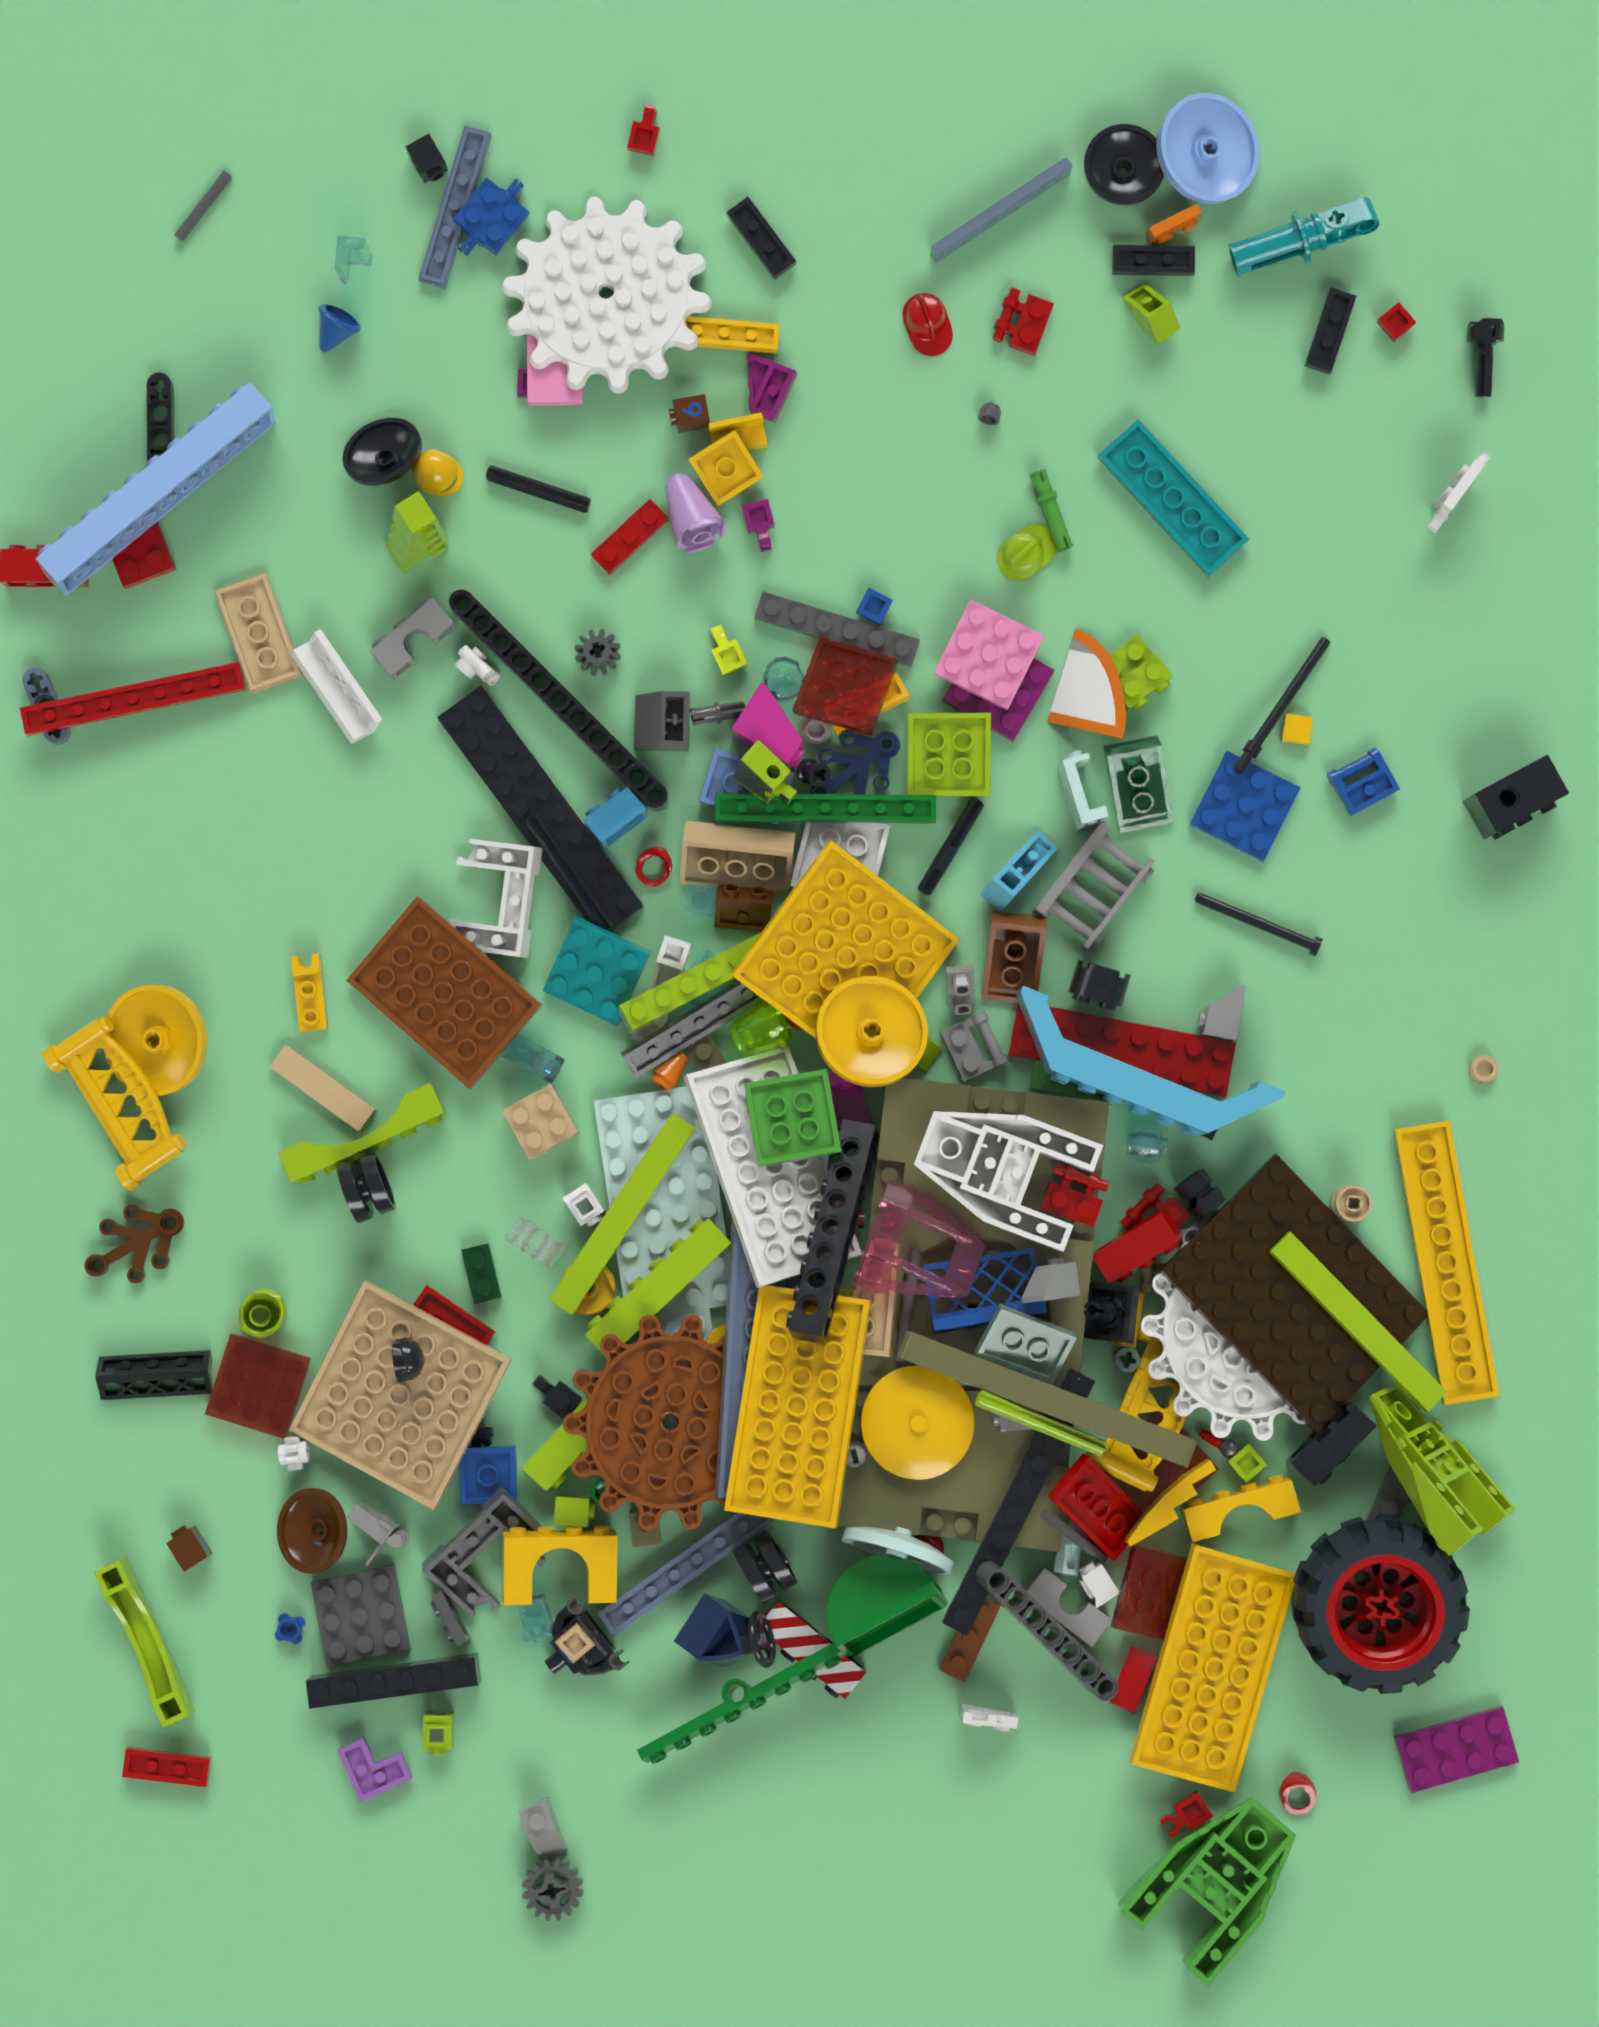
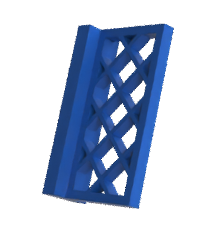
[923,1248,1047,1334]

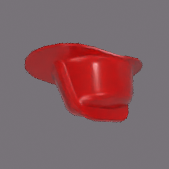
[902,293,953,357]

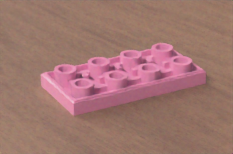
[527,334,583,406]

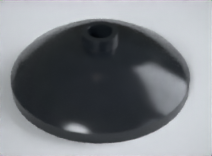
[1084,124,1164,205]
[342,418,422,486]

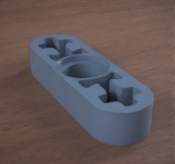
[22,668,71,745]

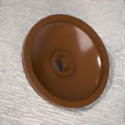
[277,1488,348,1574]

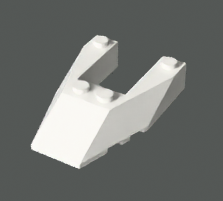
[914,1111,1103,1252]

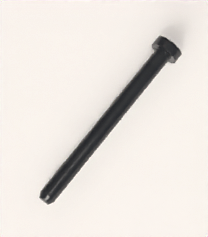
[1195,893,1323,956]

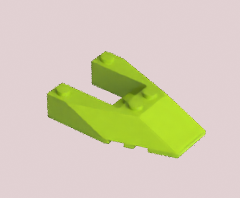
[1369,1383,1517,1556]

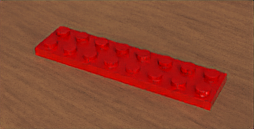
[1008,1003,1236,1097]

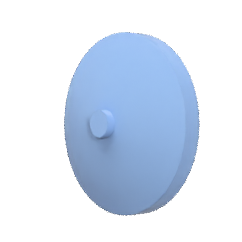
[1156,93,1260,204]

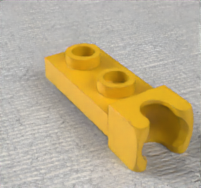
[291,953,328,1032]

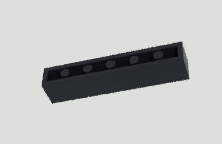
[306,1653,481,1709]

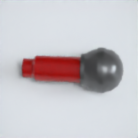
[1198,1428,1239,1458]

